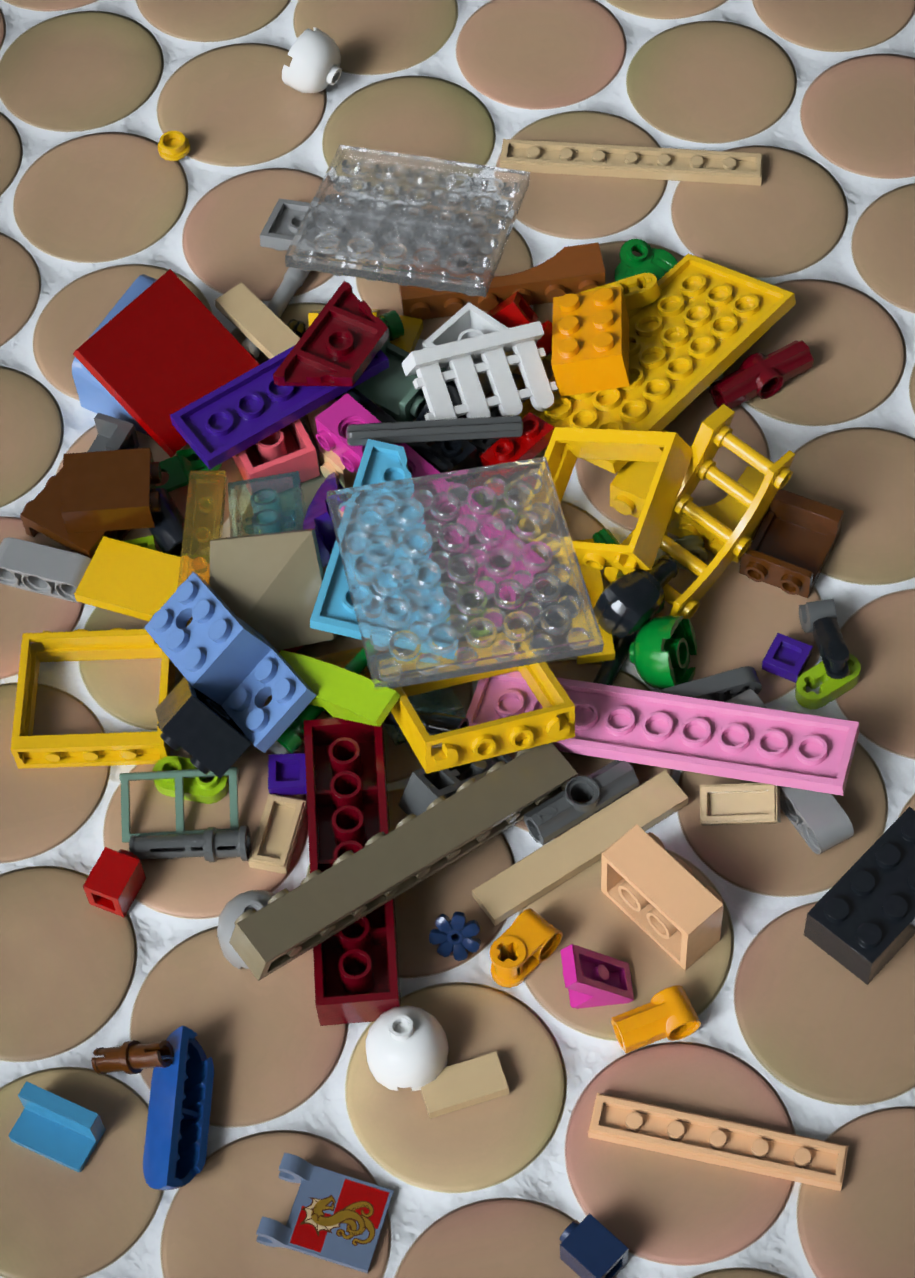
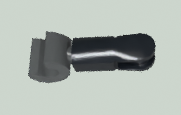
[799,599,849,679]

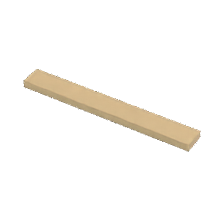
[500,139,764,186]

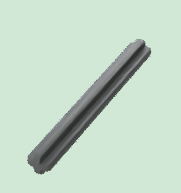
[346,415,523,446]

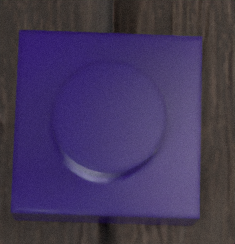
[762,633,813,683]
[268,753,307,795]

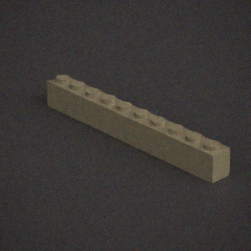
[229,743,578,981]

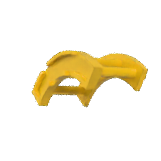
[602,404,795,619]

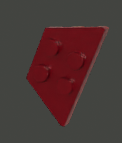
[273,281,389,387]

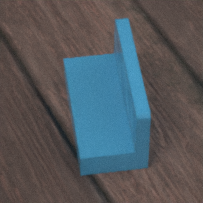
[9,1081,106,1172]

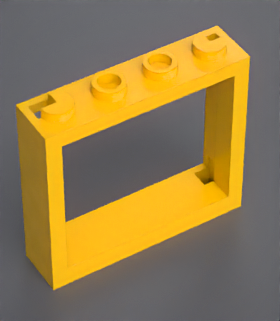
[514,427,693,572]
[11,628,176,769]
[379,629,575,774]

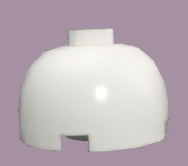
[282,27,342,93]
[366,1005,449,1091]

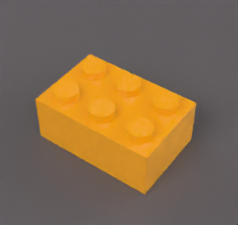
[551,286,630,397]

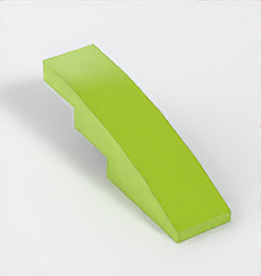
[279,650,401,727]

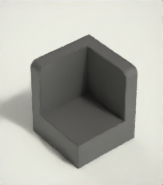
[87,413,140,452]

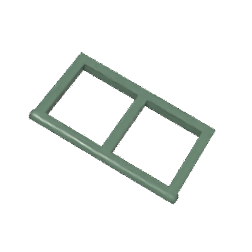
[119,767,239,843]

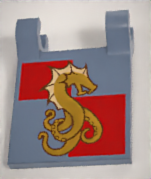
[256,1153,394,1274]

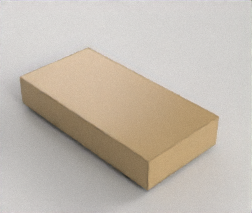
[700,783,781,826]
[248,794,307,874]
[421,1051,510,1119]

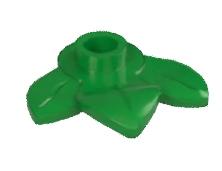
[614,239,678,281]

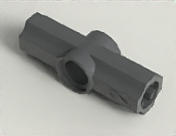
[524,760,639,845]

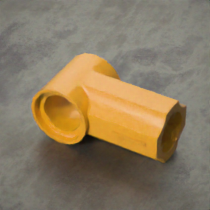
[611,985,701,1053]

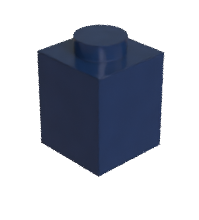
[559,1213,629,1278]

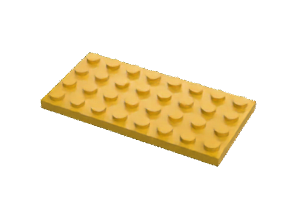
[518,253,796,474]

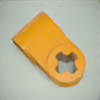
[490,908,563,988]

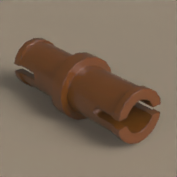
[91,1040,174,1075]

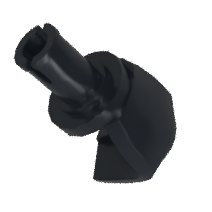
[593,556,679,639]

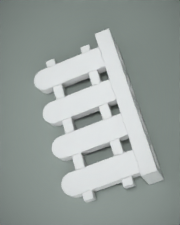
[401,321,558,420]

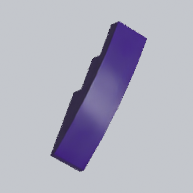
[303,472,349,568]

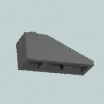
[398,754,513,816]

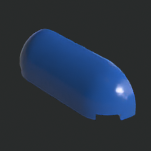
[143,1025,214,1190]

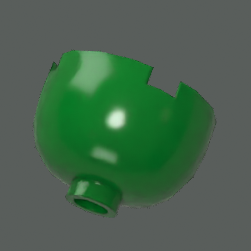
[629,616,697,690]

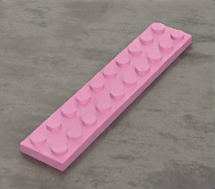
[466,671,859,796]

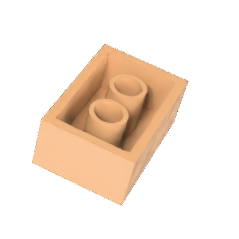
[601,824,724,971]

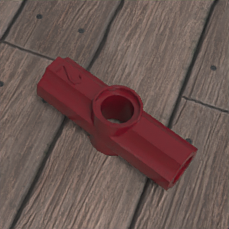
[709,340,814,409]

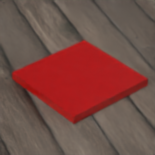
[73,269,260,457]

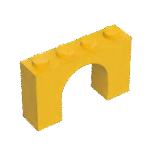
[610,429,769,563]

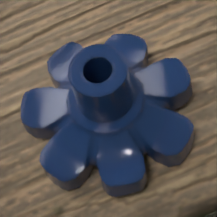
[429,912,481,961]

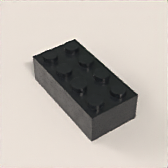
[804,807,915,985]

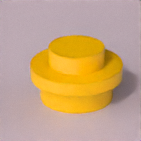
[158,131,190,161]

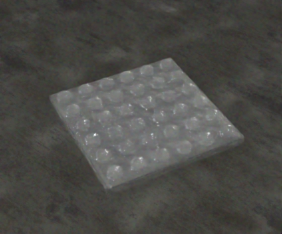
[285,145,530,297]
[327,457,604,690]

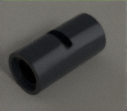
[148,488,200,557]

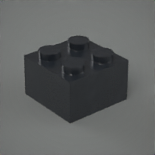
[155,677,251,778]

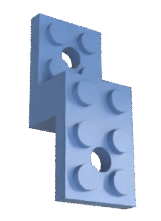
[144,571,317,753]

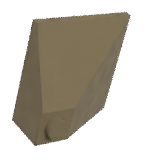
[210,528,336,651]

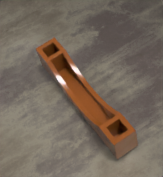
[397,242,605,320]

